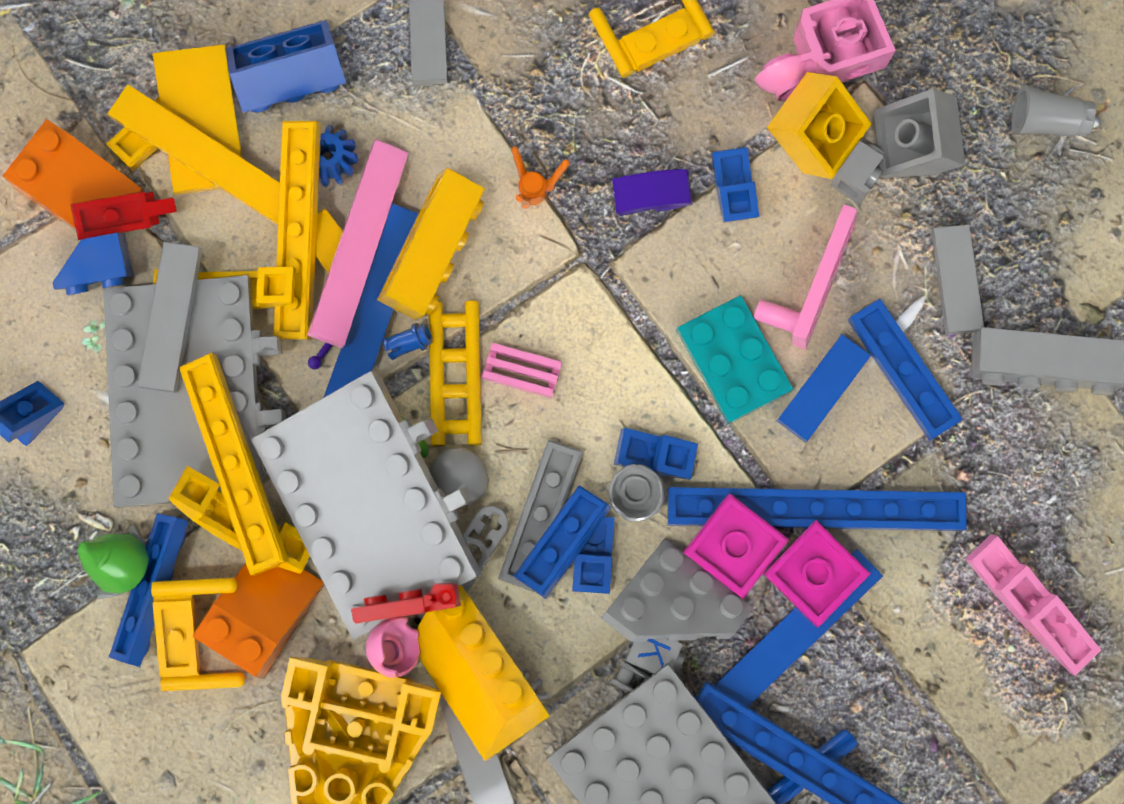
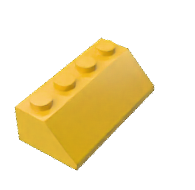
[416,585,550,761]

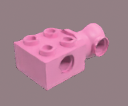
[755,0,896,101]

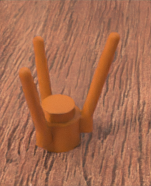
[511,146,570,209]

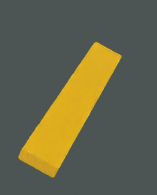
[107,84,280,226]
[273,121,321,340]
[179,353,289,575]

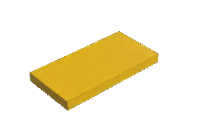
[152,44,242,195]

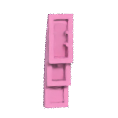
[965,534,1101,676]

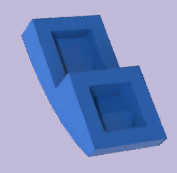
[711,147,759,223]
[613,428,698,480]
[572,516,615,594]

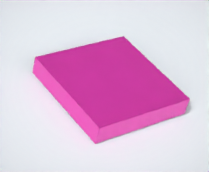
[683,493,789,599]
[763,520,870,627]

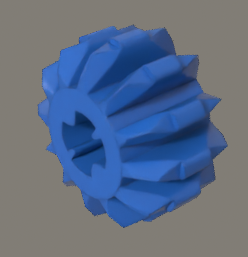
[319,124,359,188]

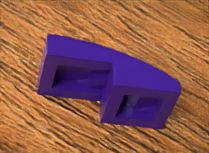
[612,169,693,216]

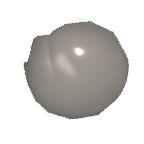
[429,447,489,506]
[609,464,665,521]

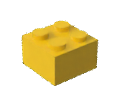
[767,72,871,179]

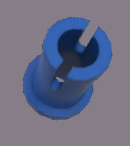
[383,322,433,360]

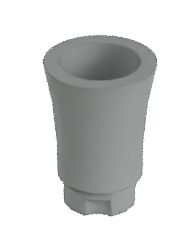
[1012,84,1096,137]

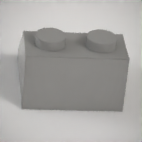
[873,88,965,178]

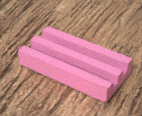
[482,343,562,399]

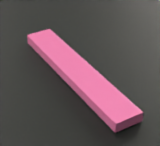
[307,139,408,348]

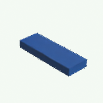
[776,334,871,443]
[514,485,611,599]

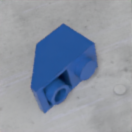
[52,233,134,295]

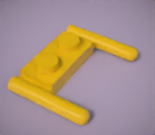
[589,0,715,78]
[151,578,245,691]

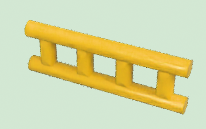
[429,301,482,447]

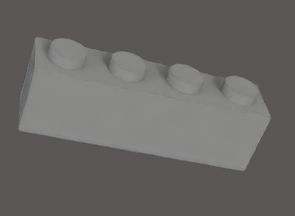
[971,327,1124,396]

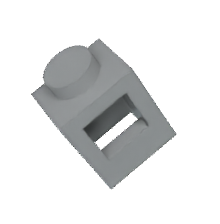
[830,141,885,205]

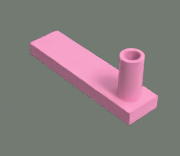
[754,204,857,350]

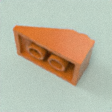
[2,119,144,230]
[192,564,324,679]

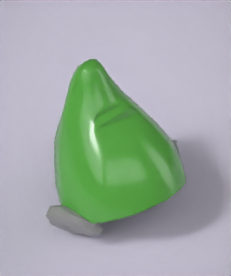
[77,525,148,600]

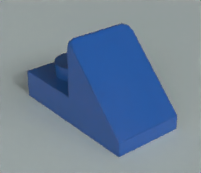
[0,381,65,446]

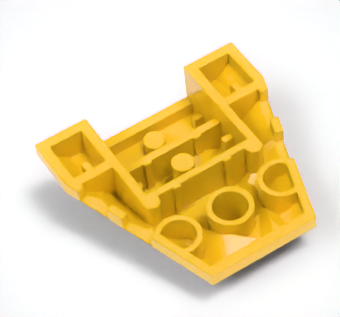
[281,657,442,804]

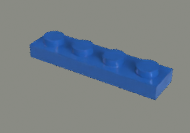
[848,299,963,441]
[109,513,189,667]

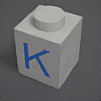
[624,638,686,675]

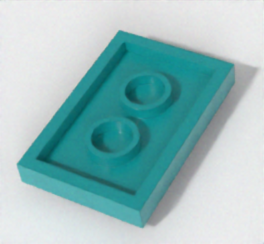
[676,295,793,425]

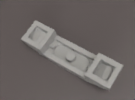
[434,682,514,804]

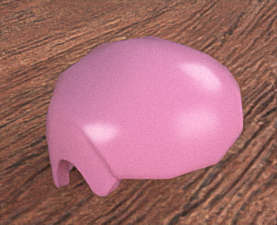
[366,617,420,678]

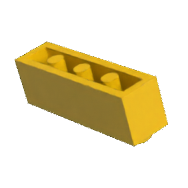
[377,167,485,320]

